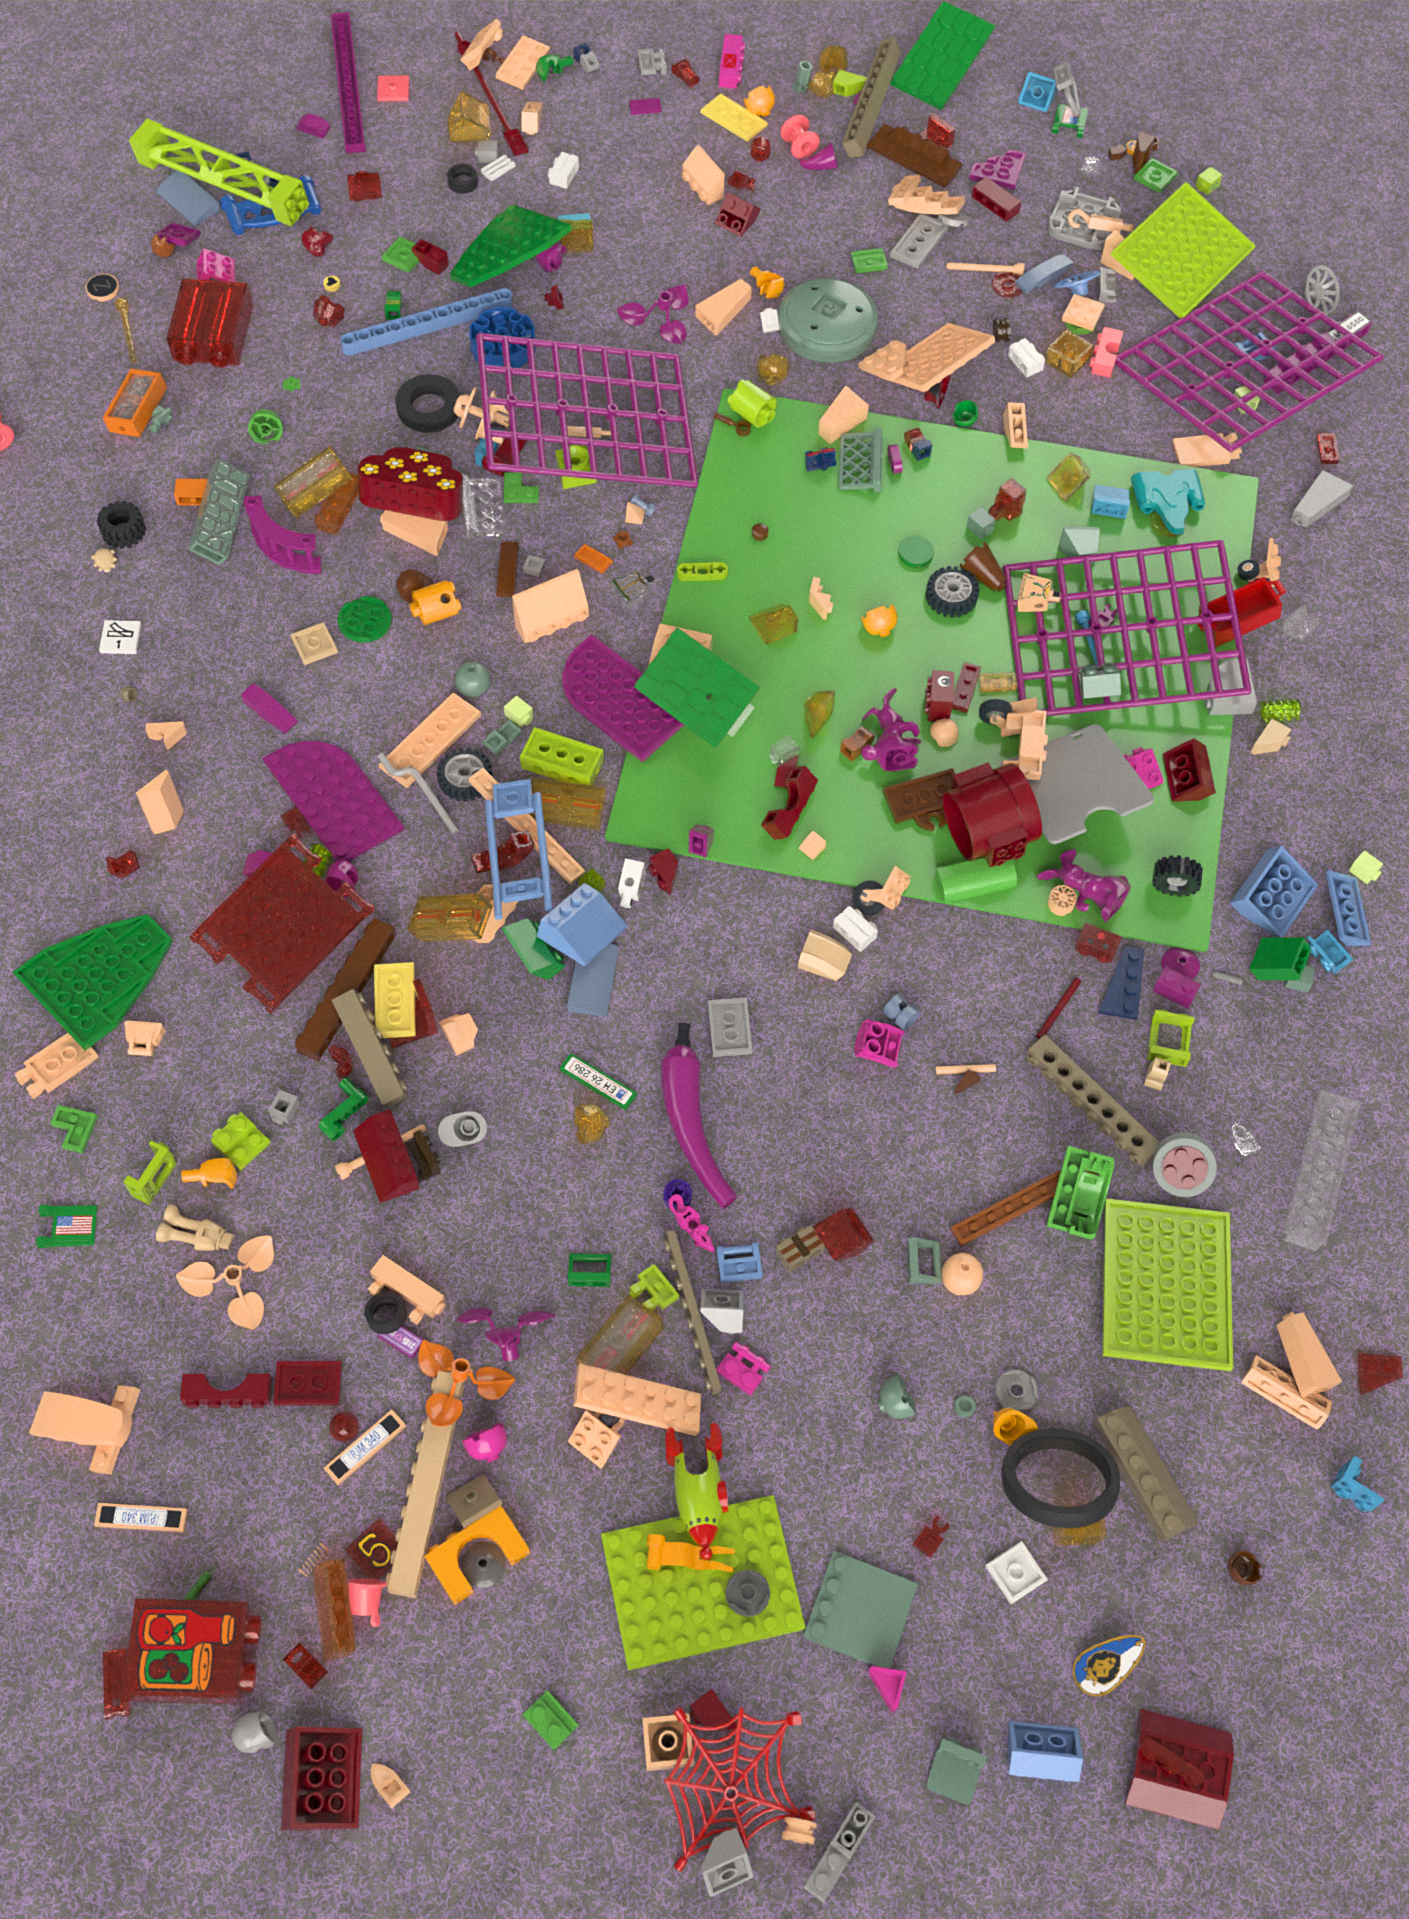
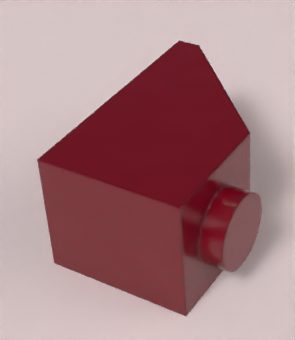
[689,1689,737,1733]

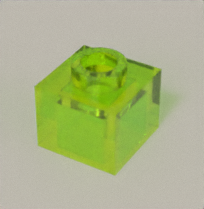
[578,868,606,892]

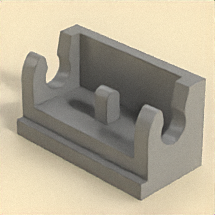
[1097,267,1116,303]

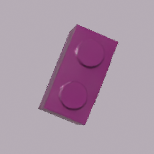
[1153,967,1201,1009]

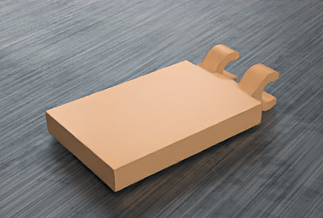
[1172,433,1242,467]
[15,1033,98,1099]

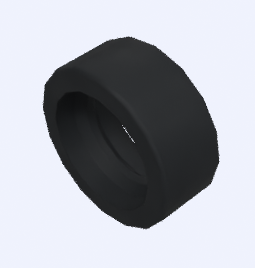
[447,164,478,194]
[364,1292,407,1334]

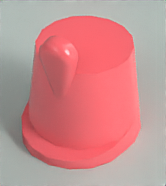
[348,1579,387,1627]

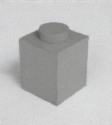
[475,140,498,163]

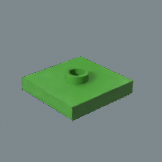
[1134,158,1178,193]
[382,236,419,273]

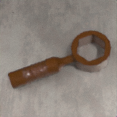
[482,48,506,64]
[713,412,751,437]

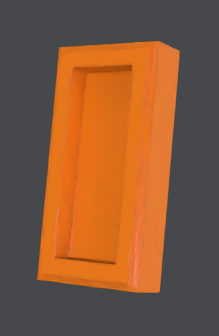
[574,544,613,574]

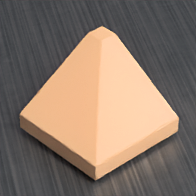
[625,502,644,524]

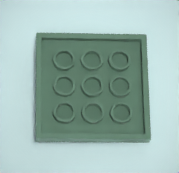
[803,1551,918,1669]

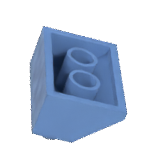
[1007,1721,1083,1782]

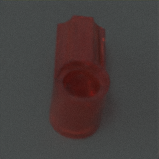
[671,59,700,88]

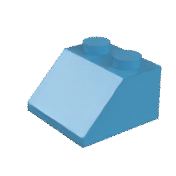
[1018,72,1058,112]

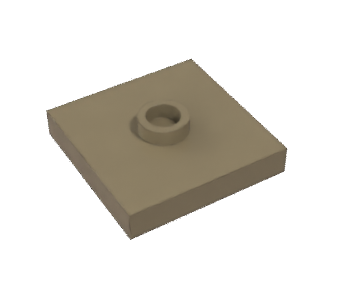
[445,1473,502,1528]

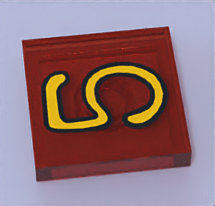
[345,1519,398,1580]

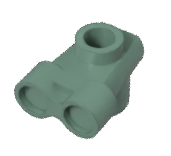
[149,405,173,434]

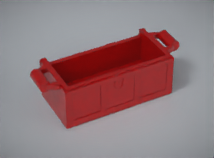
[1197,577,1286,648]

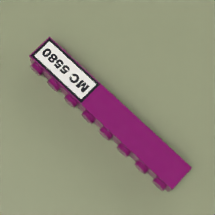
[1264,310,1373,394]

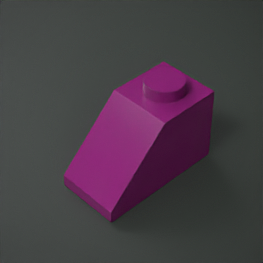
[689,824,714,858]

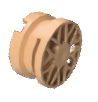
[1048,885,1077,916]
[781,1817,817,1845]

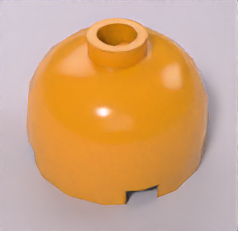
[744,86,775,117]
[861,605,898,637]

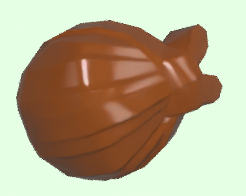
[151,234,176,258]

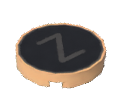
[85,274,119,301]

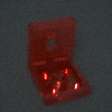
[389,979,438,1049]

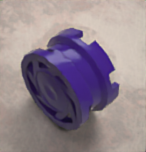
[663,1179,692,1211]

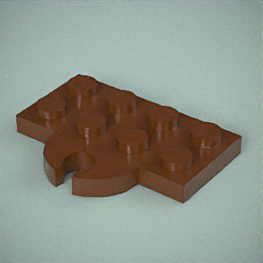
[882,768,955,831]

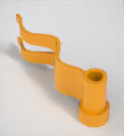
[646,1534,735,1572]

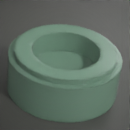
[954,1395,976,1418]

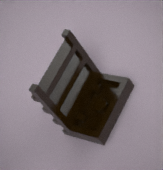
[405,1130,441,1183]

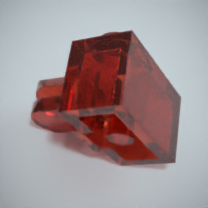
[347,171,382,201]
[988,478,1027,522]

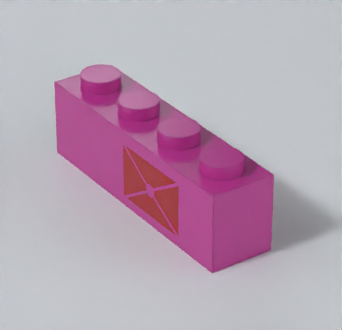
[719,34,745,89]

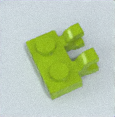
[629,1264,680,1315]

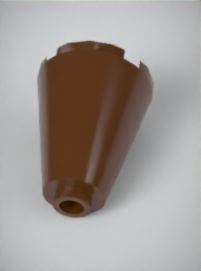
[959,542,1007,592]

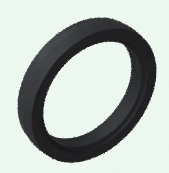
[1002,1429,1120,1528]

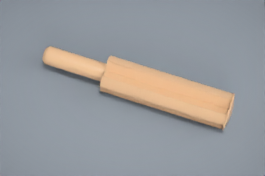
[567,426,618,438]

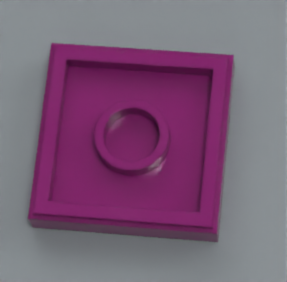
[155,222,200,247]

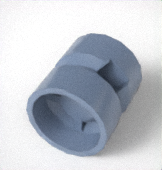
[883,994,920,1031]

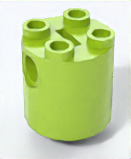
[727,379,777,428]

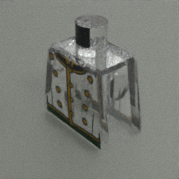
[611,571,656,612]

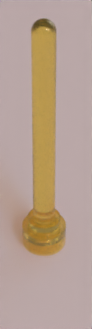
[115,298,137,363]

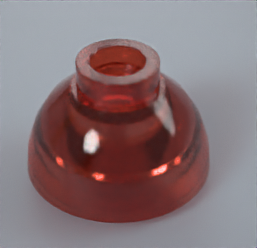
[329,1412,359,1442]

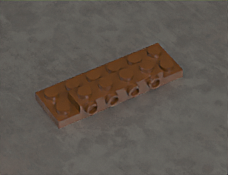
[867,123,962,188]

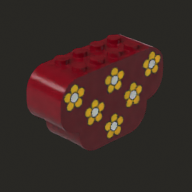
[358,447,463,521]

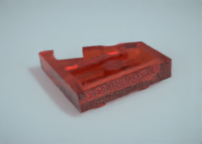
[1357,1353,1403,1395]

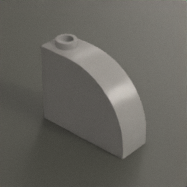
[1205,658,1257,715]

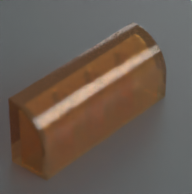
[312,1559,356,1662]

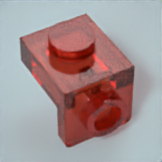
[106,850,140,878]
[328,1044,354,1080]

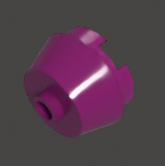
[536,242,567,274]

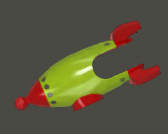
[665,1423,728,1560]

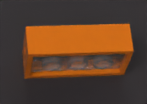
[103,369,167,437]

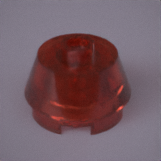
[312,295,345,328]

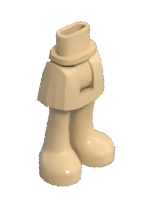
[156,1204,234,1251]

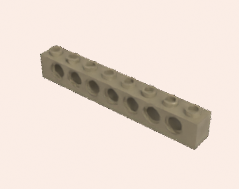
[1026,1035,1160,1167]

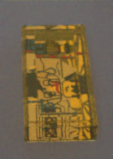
[979,672,1018,692]

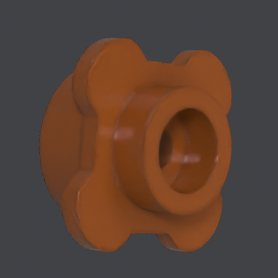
[613,531,633,549]

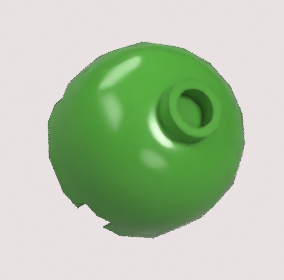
[248,409,283,444]

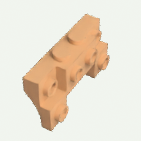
[1002,710,1048,780]

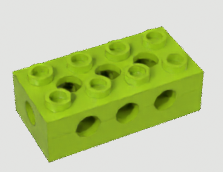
[520,727,604,791]

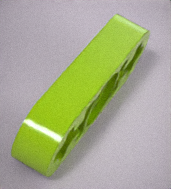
[677,562,728,581]

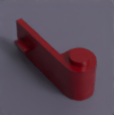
[482,438,527,477]

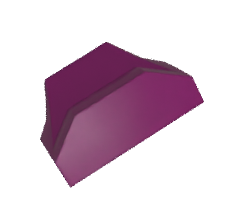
[295,113,331,138]

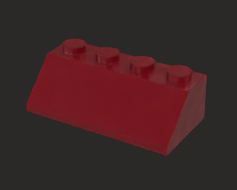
[353,1109,419,1203]

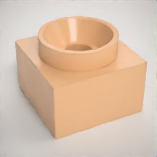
[643,1713,694,1771]

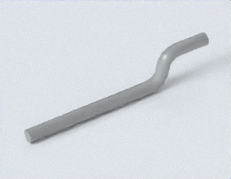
[377,753,459,835]

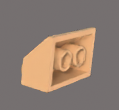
[682,145,724,205]
[452,884,518,943]

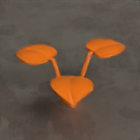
[418,1340,515,1427]

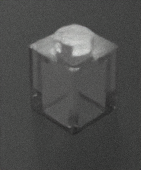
[769,735,799,766]

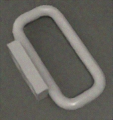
[1053,61,1081,116]

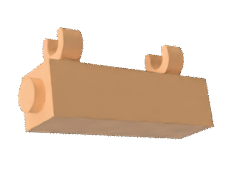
[368,1255,446,1325]

